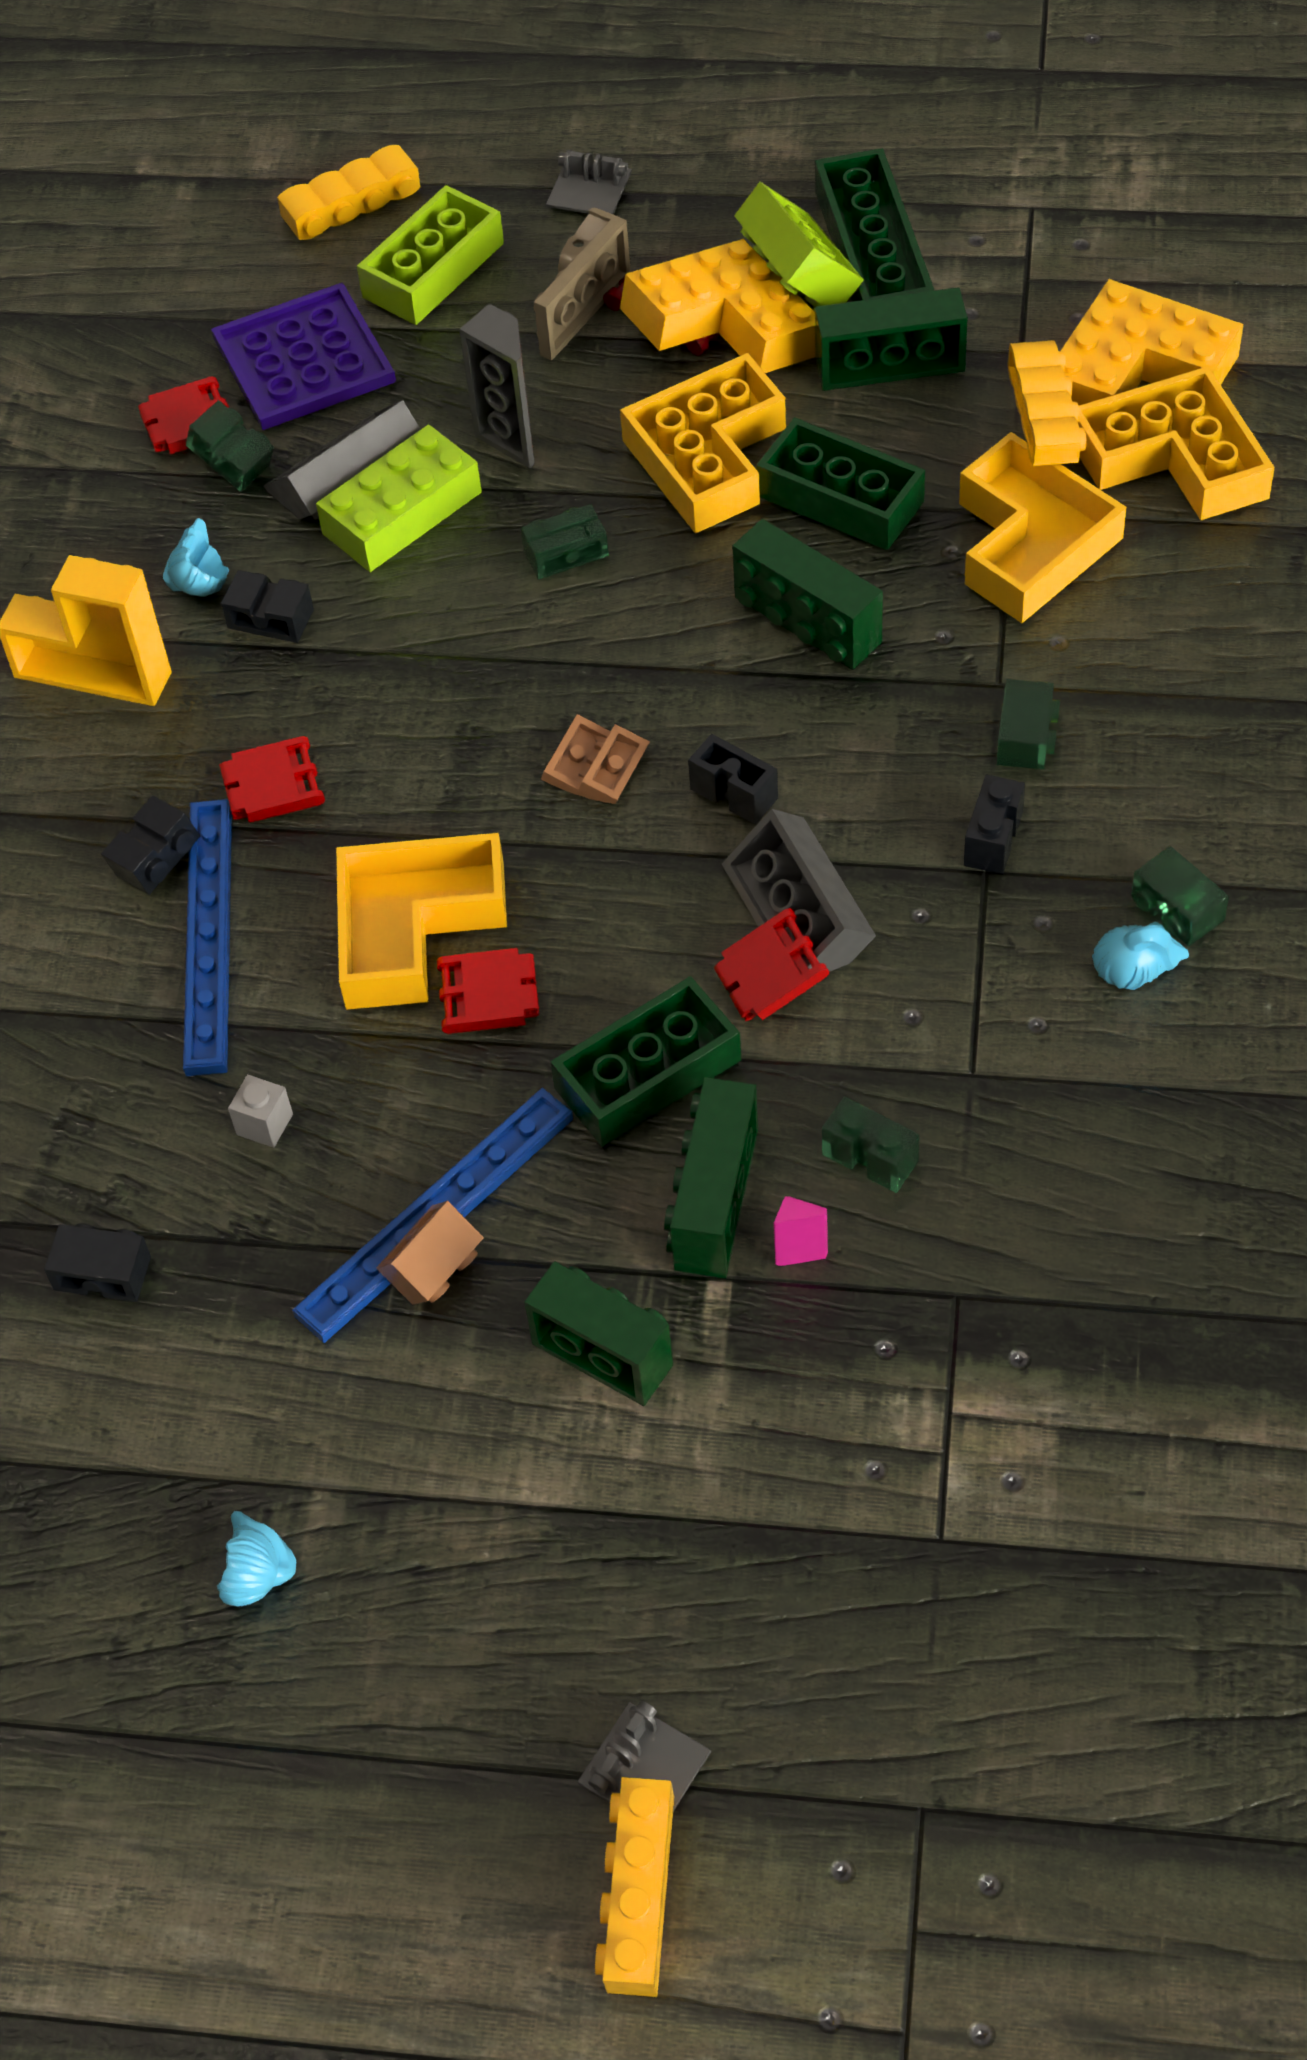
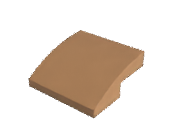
[541,714,650,804]

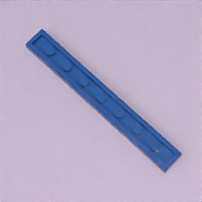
[183,799,232,1076]
[292,1087,573,1343]

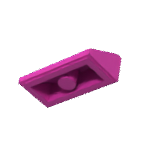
[774,1196,828,1266]

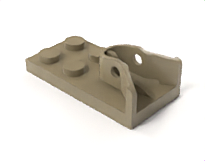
[534,208,631,361]

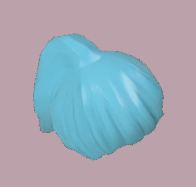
[163,518,229,597]
[1092,922,1189,990]
[217,1511,297,1607]

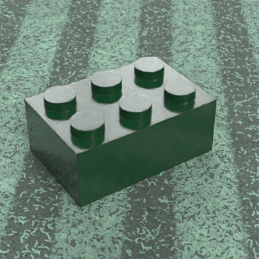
[524,1261,673,1406]

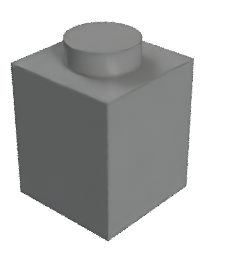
[228,1074,293,1148]

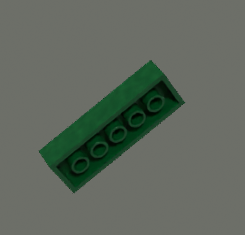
[815,148,935,302]

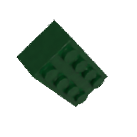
[815,287,968,391]
[756,417,925,551]
[732,518,883,670]
[550,976,742,1147]
[664,1077,758,1279]

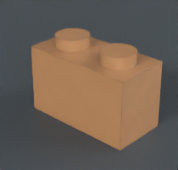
[376,1201,484,1305]

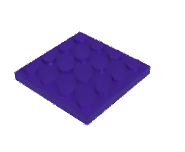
[211,282,396,430]

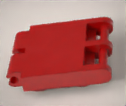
[138,376,238,454]
[219,736,325,823]
[714,908,829,1021]
[437,948,540,1034]

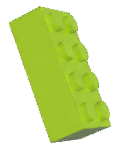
[734,182,864,307]
[357,185,504,325]
[316,424,482,572]

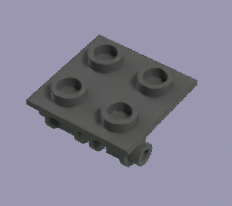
[546,150,632,214]
[577,1701,711,1811]

